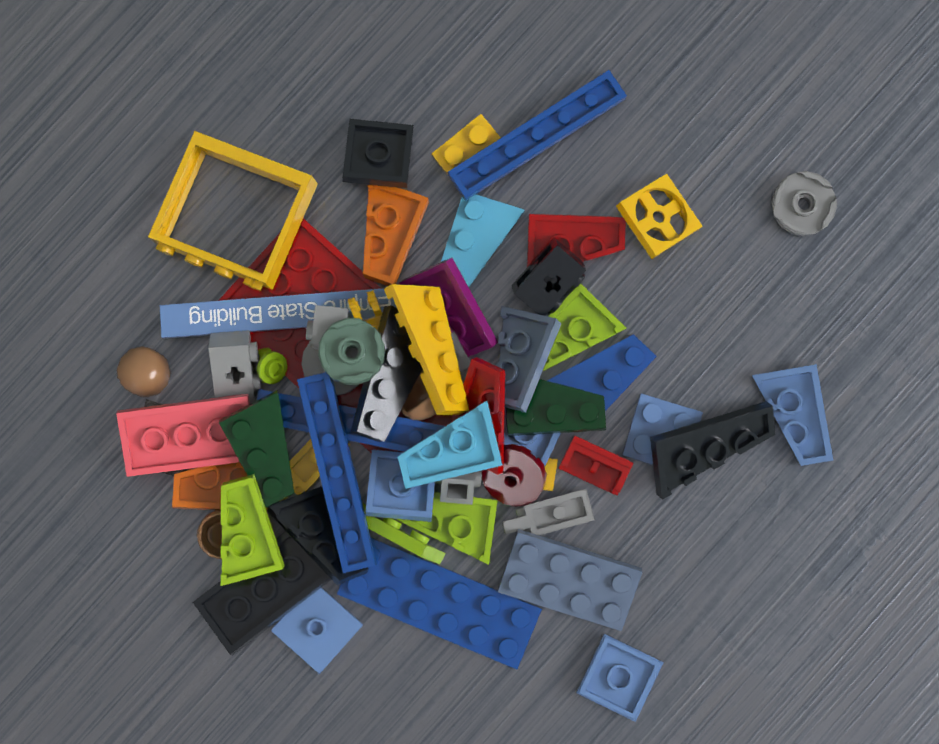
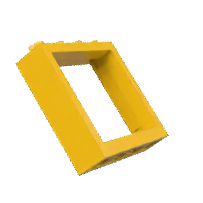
[148,131,318,291]

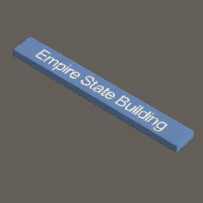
[159,288,397,339]

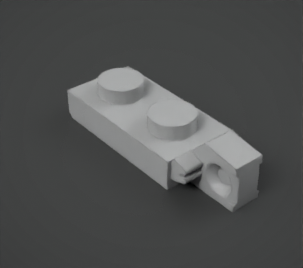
[502,489,595,535]

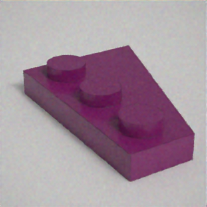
[399,257,498,357]

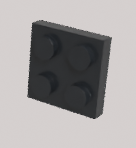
[342,119,414,188]

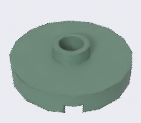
[318,318,385,385]

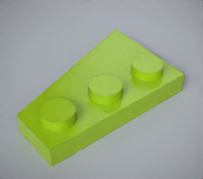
[542,283,627,372]
[221,474,284,586]
[396,492,498,565]
[362,502,446,565]

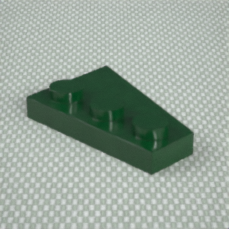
[507,379,606,436]
[219,390,294,508]

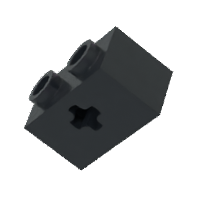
[511,238,586,316]

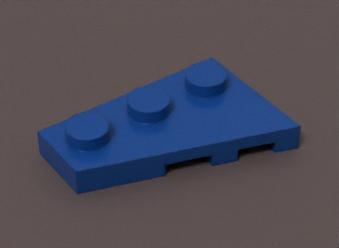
[547,334,657,411]

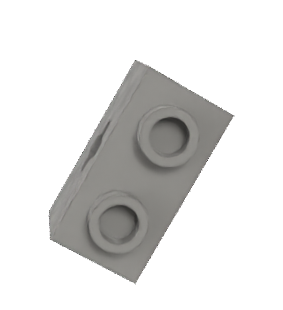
[208,330,262,404]

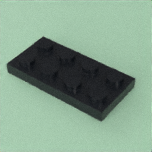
[192,531,332,656]

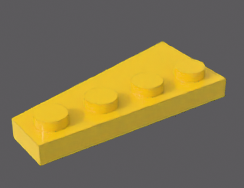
[384,284,469,415]

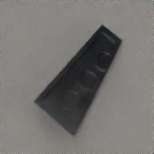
[350,305,422,442]
[650,401,775,500]

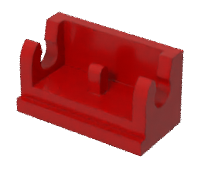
[558,435,634,496]

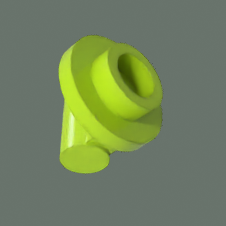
[257,348,287,384]

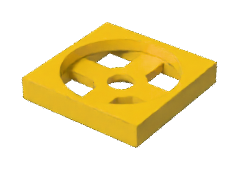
[616,174,703,259]

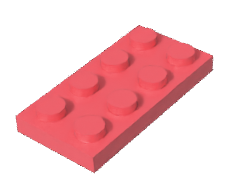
[116,394,250,477]

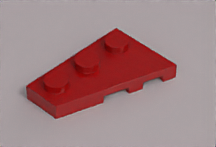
[527,214,626,267]
[451,357,505,475]

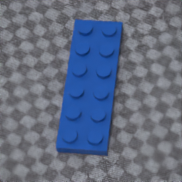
[337,537,542,669]

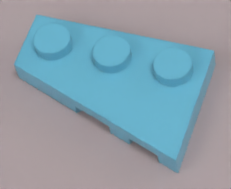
[441,195,525,287]
[398,401,503,489]

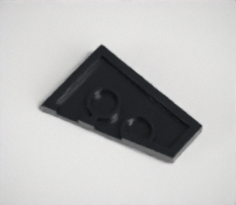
[267,486,369,585]

